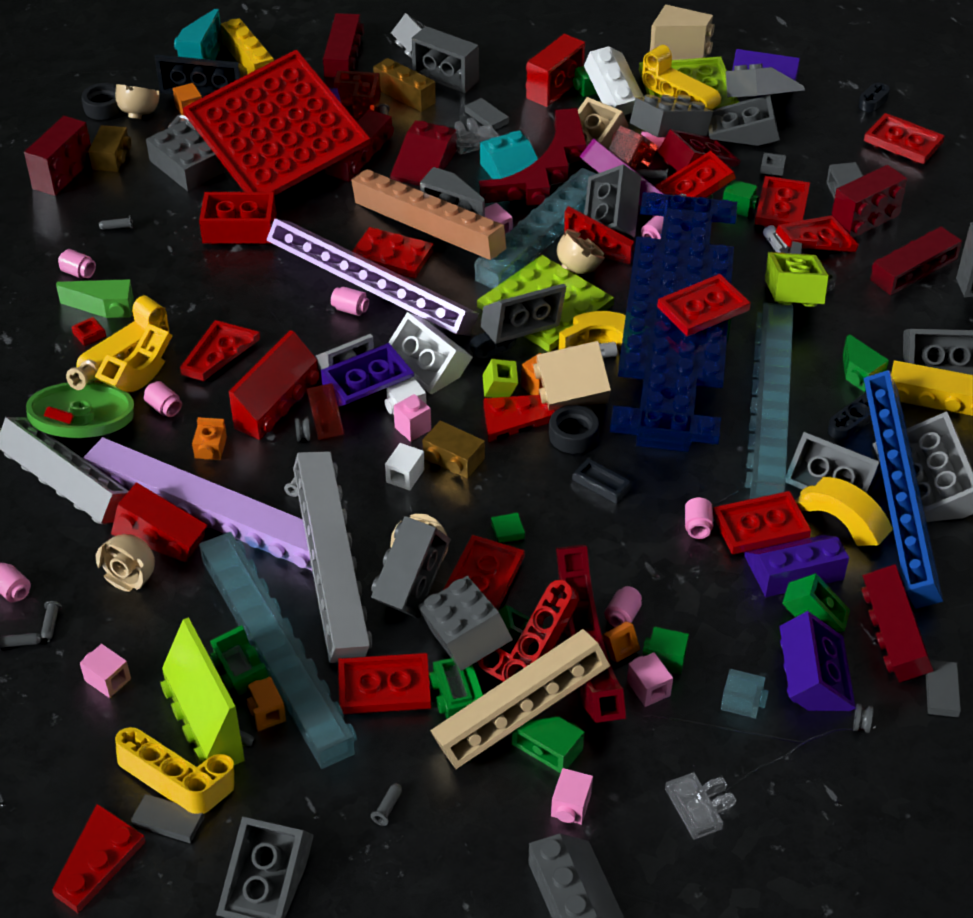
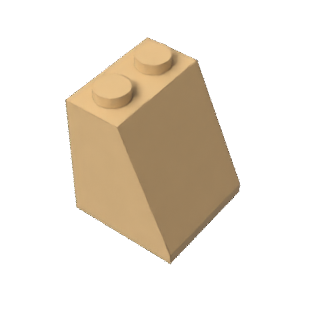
[650,4,715,60]
[533,341,611,411]

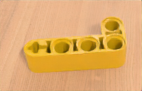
[642,44,721,110]
[77,295,169,383]
[115,727,235,814]

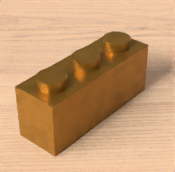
[373,58,436,112]

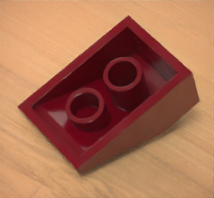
[390,120,457,186]
[658,129,741,172]

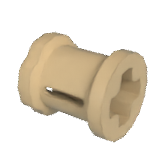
[66,359,99,390]

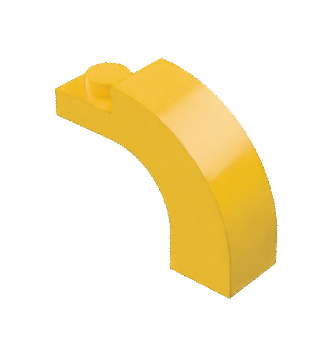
[559,311,650,359]
[95,324,173,392]
[795,477,893,546]

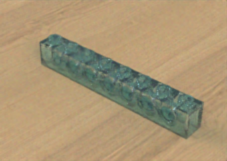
[474,168,596,289]

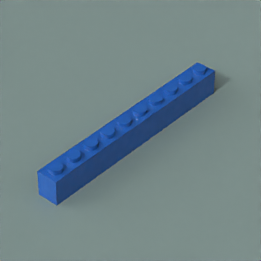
[864,370,943,609]

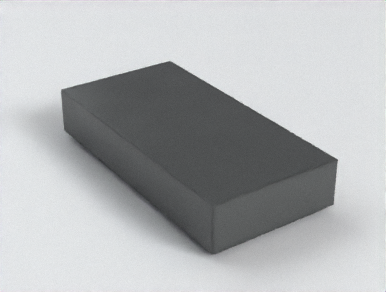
[465,98,509,131]
[926,660,961,717]
[131,794,204,844]

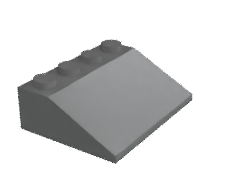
[873,411,973,522]

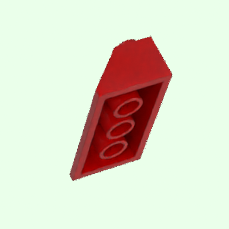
[229,330,319,440]

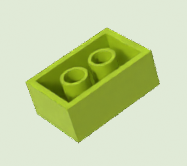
[765,252,828,307]

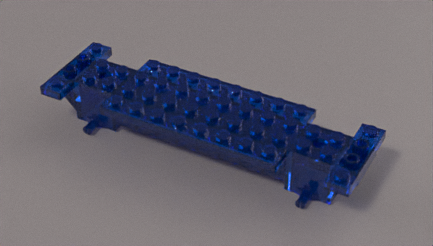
[610,192,737,452]

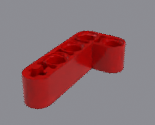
[477,580,579,682]

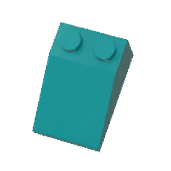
[174,9,223,60]
[480,130,551,186]

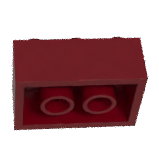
[24,116,91,196]
[832,164,907,238]

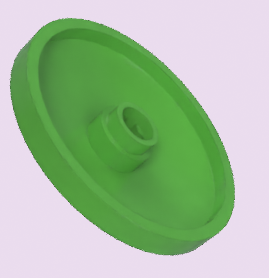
[26,382,134,438]

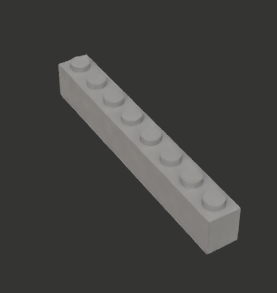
[293,452,372,663]

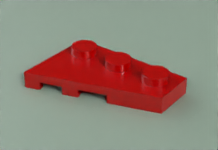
[564,206,634,265]
[776,215,859,252]
[180,320,260,381]
[483,395,556,442]
[52,804,146,913]

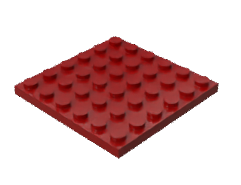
[183,49,370,196]

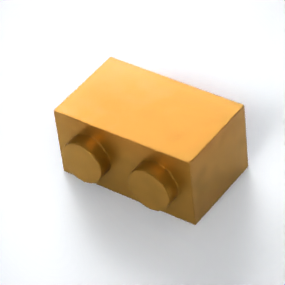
[88,125,132,172]
[422,421,485,479]

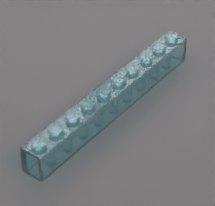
[745,303,793,499]
[199,532,357,769]

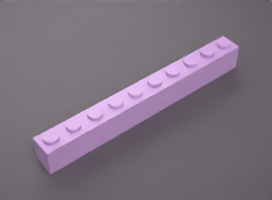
[267,219,479,336]
[83,437,312,571]

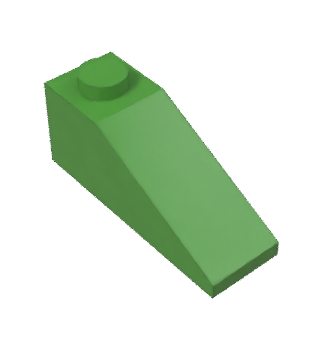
[56,279,134,318]

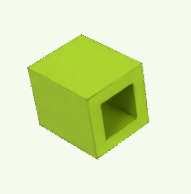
[483,359,518,398]

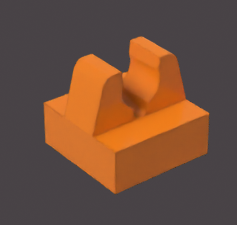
[602,621,641,663]

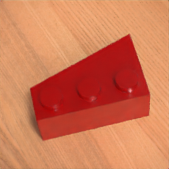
[111,482,207,562]

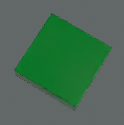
[491,513,525,543]

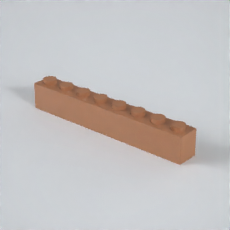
[351,169,507,260]

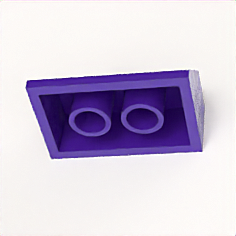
[732,49,800,81]
[321,343,414,407]
[744,535,849,597]
[780,611,856,711]

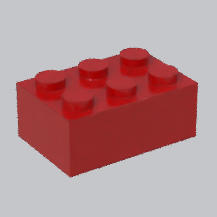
[526,34,585,107]
[199,192,276,244]

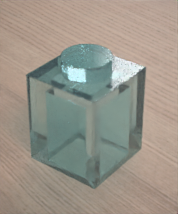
[721,669,769,719]

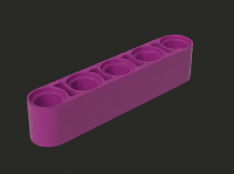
[580,138,674,216]

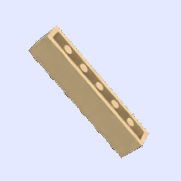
[430,629,610,769]

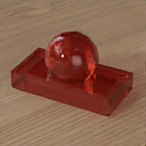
[307,383,344,440]

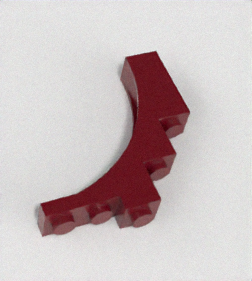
[479,108,586,206]
[556,544,626,723]

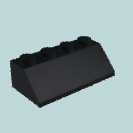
[155,55,247,97]

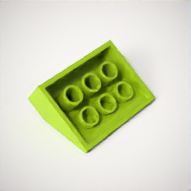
[160,617,245,765]

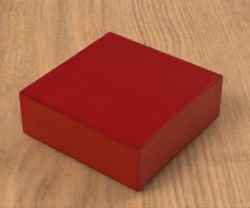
[71,317,106,346]
[44,406,74,424]

